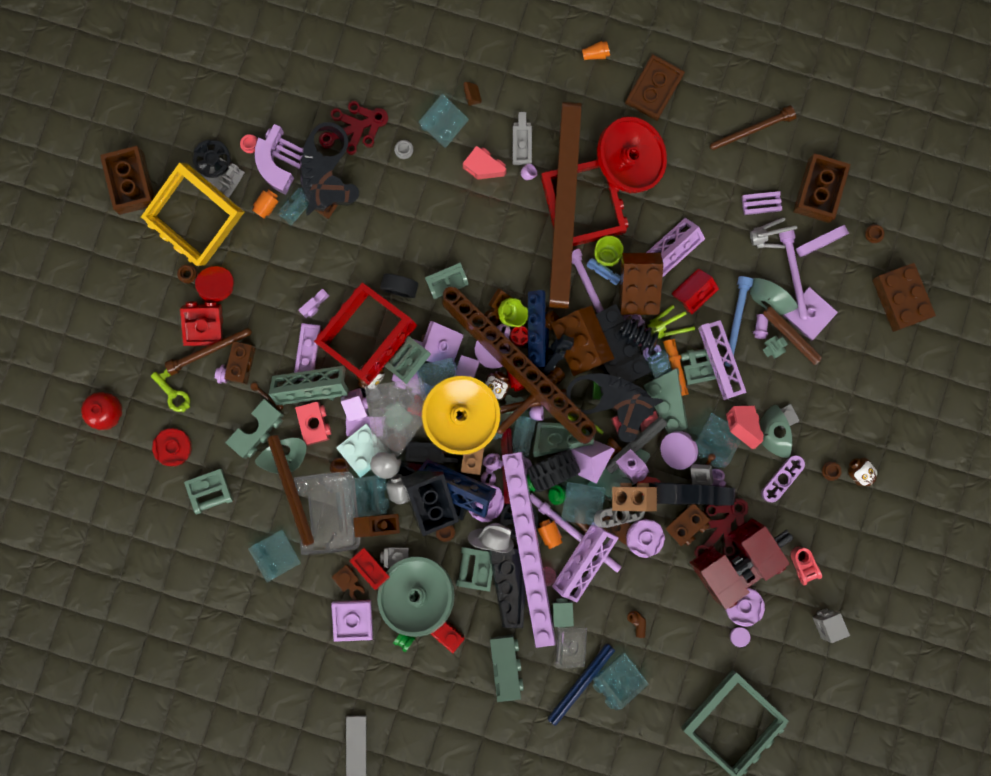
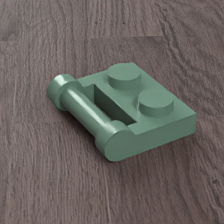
[384,336,431,384]
[184,469,233,515]
[455,547,493,592]

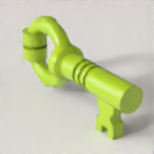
[151,369,190,413]

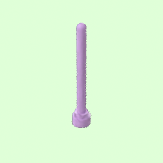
[779,230,808,320]
[572,249,604,313]

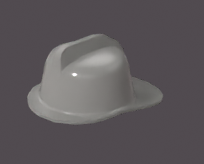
[468,523,514,553]

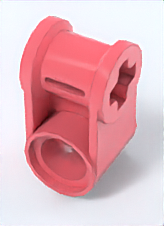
[790,547,822,586]

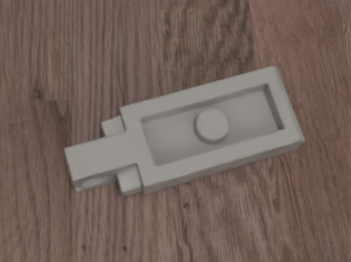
[513,112,532,165]

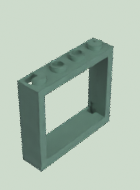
[681,670,789,776]

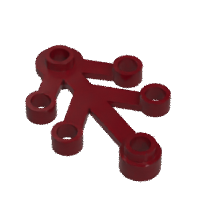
[319,101,388,155]
[694,498,749,557]

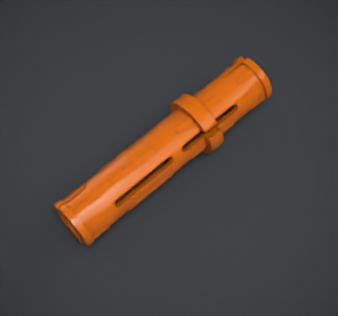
[663,339,689,396]

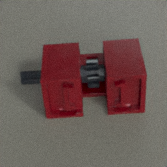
[689,518,793,609]

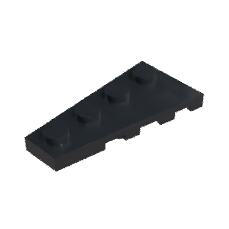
[489,549,525,628]

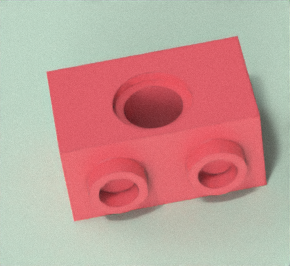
[295,402,331,446]

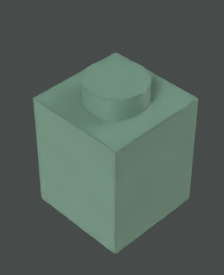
[552,598,574,627]

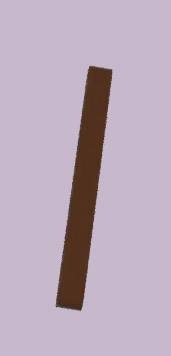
[549,102,582,309]
[442,287,596,444]

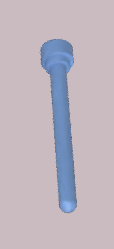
[724,276,754,367]

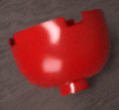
[81,392,122,430]

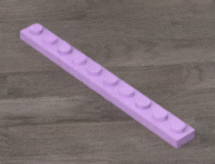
[502,452,556,648]

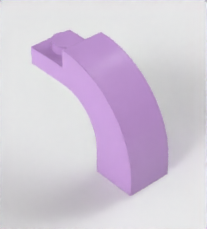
[255,124,294,195]

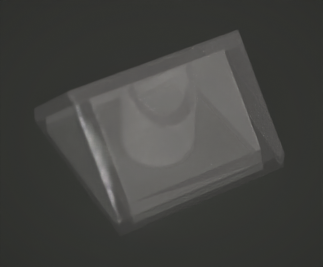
[554,626,587,669]

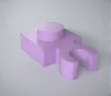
[298,289,329,318]

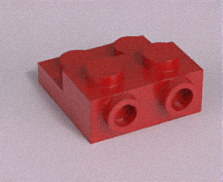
[180,301,223,346]

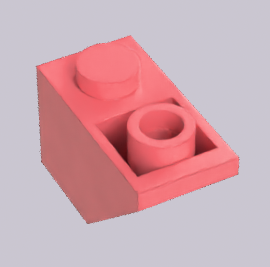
[463,146,507,180]
[726,406,763,449]

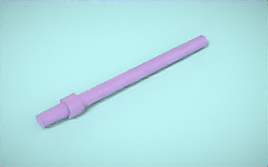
[530,493,621,572]

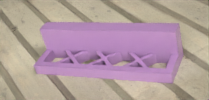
[646,218,705,277]
[698,320,746,400]
[552,522,619,602]

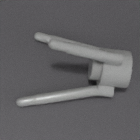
[750,218,797,248]

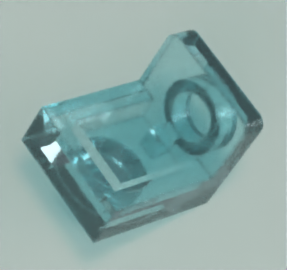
[647,350,672,379]

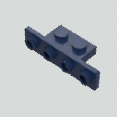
[528,290,549,368]

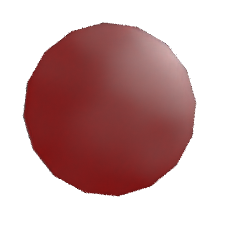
[195,266,234,302]
[152,428,192,466]

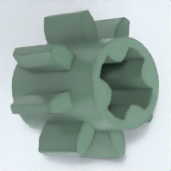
[763,336,788,359]

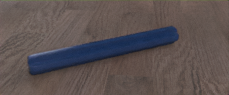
[548,644,615,725]

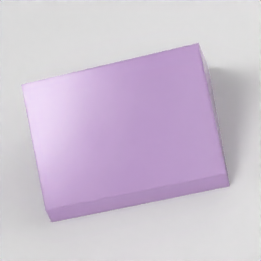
[570,440,615,484]

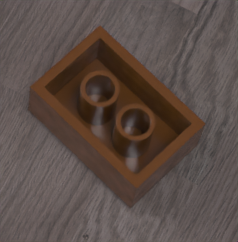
[100,146,155,215]
[793,153,851,223]
[619,253,664,315]
[872,263,936,332]
[551,306,615,377]

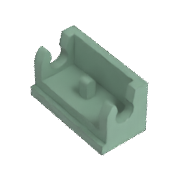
[425,263,469,299]

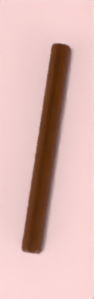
[267,435,314,546]

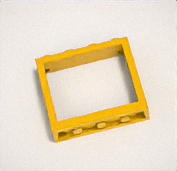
[141,163,244,266]

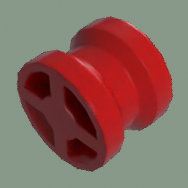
[510,326,528,347]

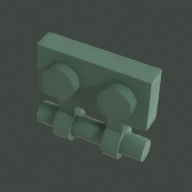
[680,346,719,385]

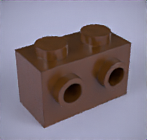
[666,504,711,546]

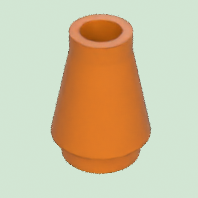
[582,41,610,60]

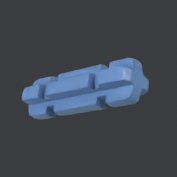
[586,258,621,285]

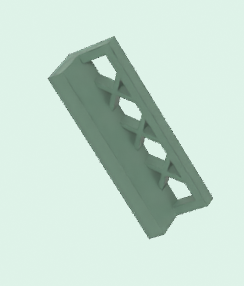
[269,366,349,406]

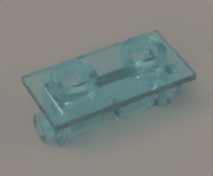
[278,187,308,225]
[512,416,536,457]

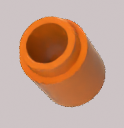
[252,189,279,219]
[537,519,563,549]

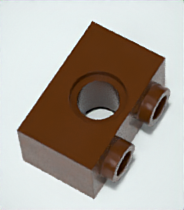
[224,341,256,385]
[353,514,400,537]

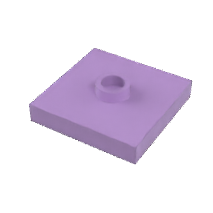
[783,287,838,341]
[422,321,463,371]
[331,600,373,641]

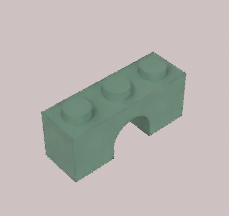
[225,399,284,458]

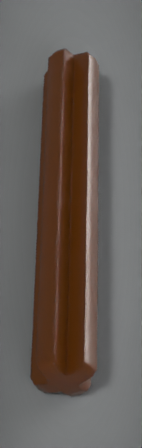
[763,306,822,365]

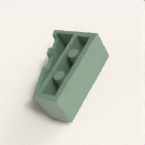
[490,635,524,702]

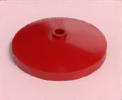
[597,117,667,193]

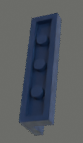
[418,459,496,517]

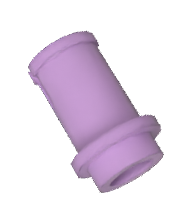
[753,314,768,339]

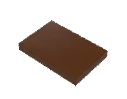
[625,54,685,121]

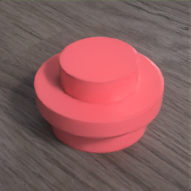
[240,134,258,153]

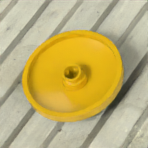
[421,376,500,455]

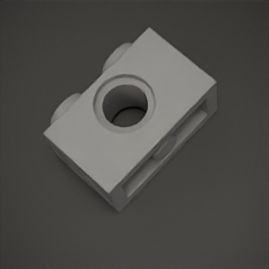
[812,608,850,643]

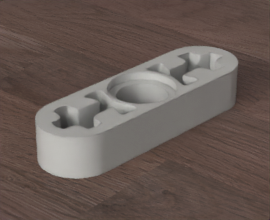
[594,507,645,528]

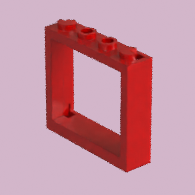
[541,160,629,246]
[314,282,417,385]

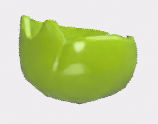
[594,235,624,266]
[498,298,528,327]

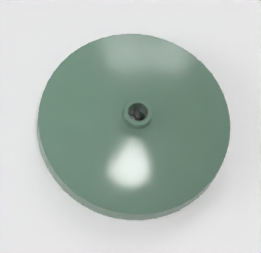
[377,557,454,637]

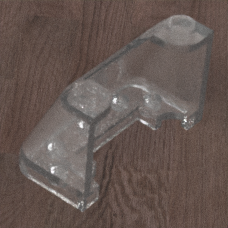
[294,472,360,555]

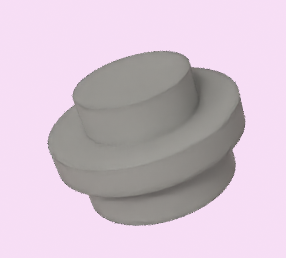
[394,140,413,159]

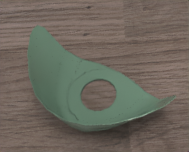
[750,278,798,315]
[759,405,792,458]
[255,438,306,474]

